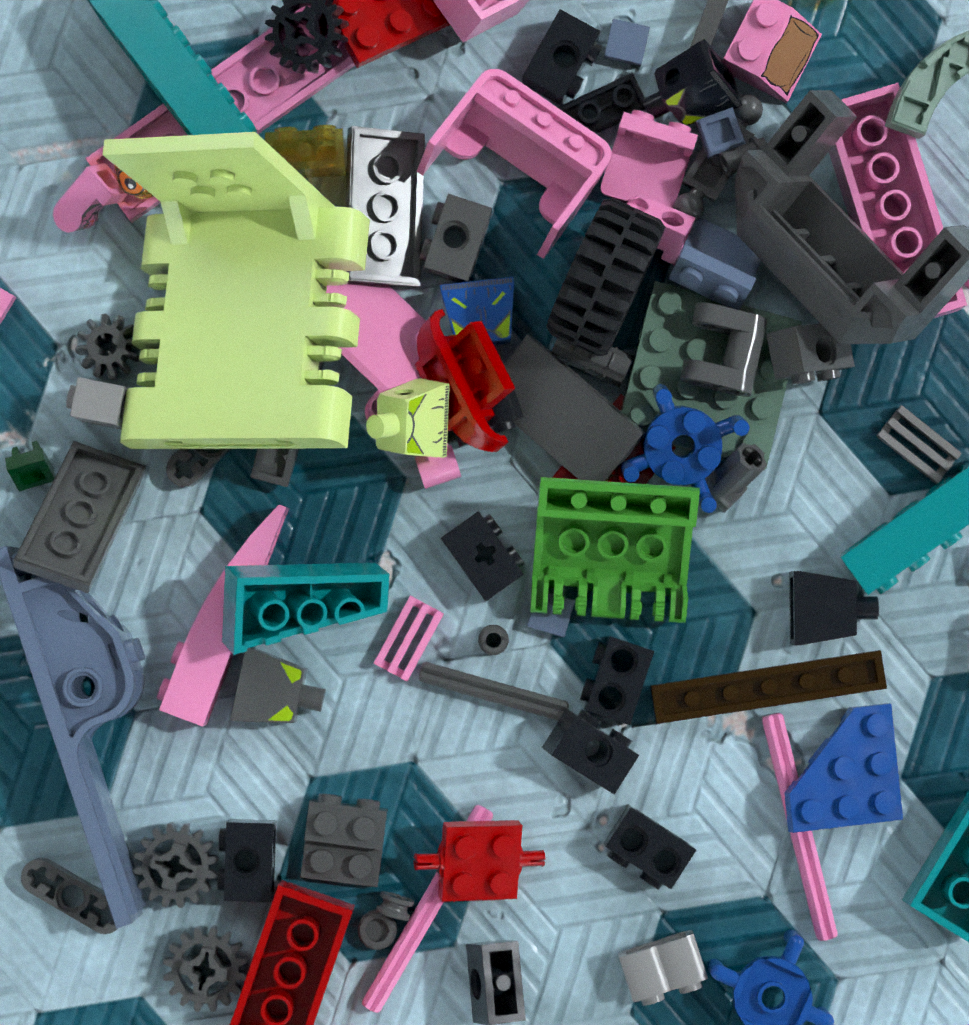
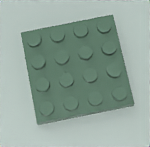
[620,281,802,470]

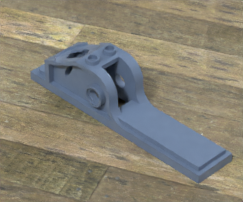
[0,546,147,929]

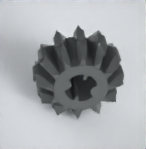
[75,314,139,380]

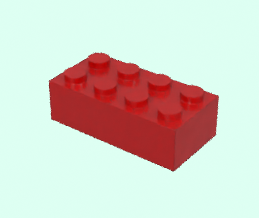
[230,880,355,1025]

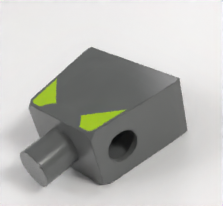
[230,647,326,723]

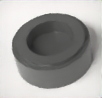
[358,909,397,950]

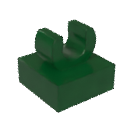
[5,441,55,492]

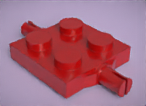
[413,820,546,902]

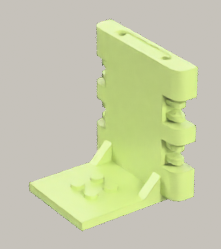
[103,132,370,449]

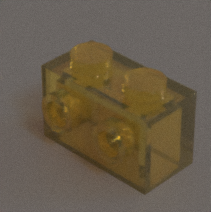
[265,125,347,178]

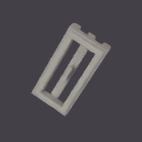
[876,405,962,484]

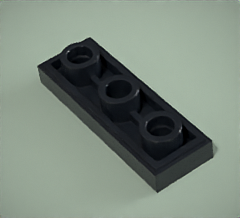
[557,73,646,134]

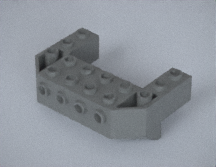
[735,90,969,344]

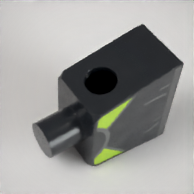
[643,39,743,126]

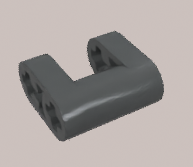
[680,303,767,397]

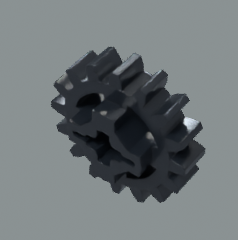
[264,0,349,74]

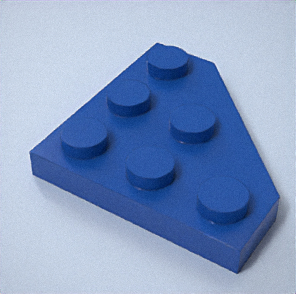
[784,703,903,833]

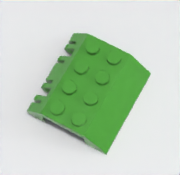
[530,477,700,623]

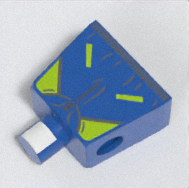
[440,277,514,348]

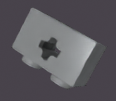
[66,377,128,429]

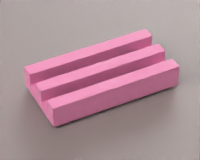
[373,595,444,682]

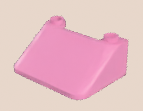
[326,282,426,420]

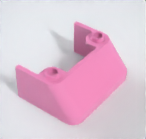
[417,69,612,259]

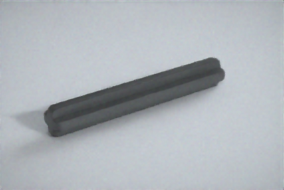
[419,662,569,721]

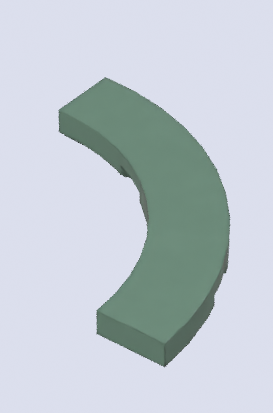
[885,30,969,139]

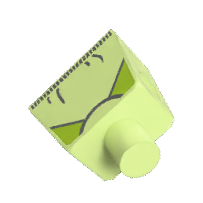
[366,378,450,458]

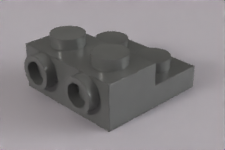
[300,793,388,887]

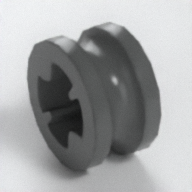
[376,891,414,921]

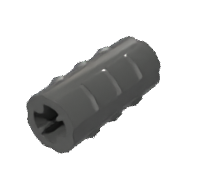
[551,338,634,388]

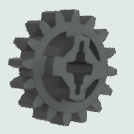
[133,822,219,908]
[163,925,248,1012]

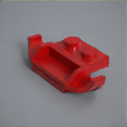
[414,309,515,452]

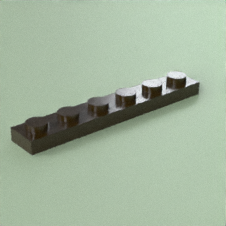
[650,650,887,724]

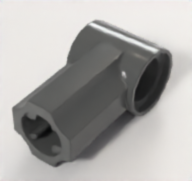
[705,443,767,513]

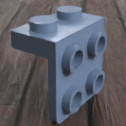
[668,218,761,310]

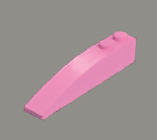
[157,505,289,727]

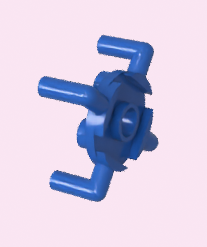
[621,384,750,513]
[707,929,834,1025]

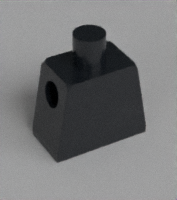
[789,571,879,645]

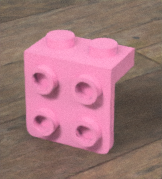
[600,110,698,208]

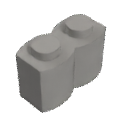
[618,930,708,1006]

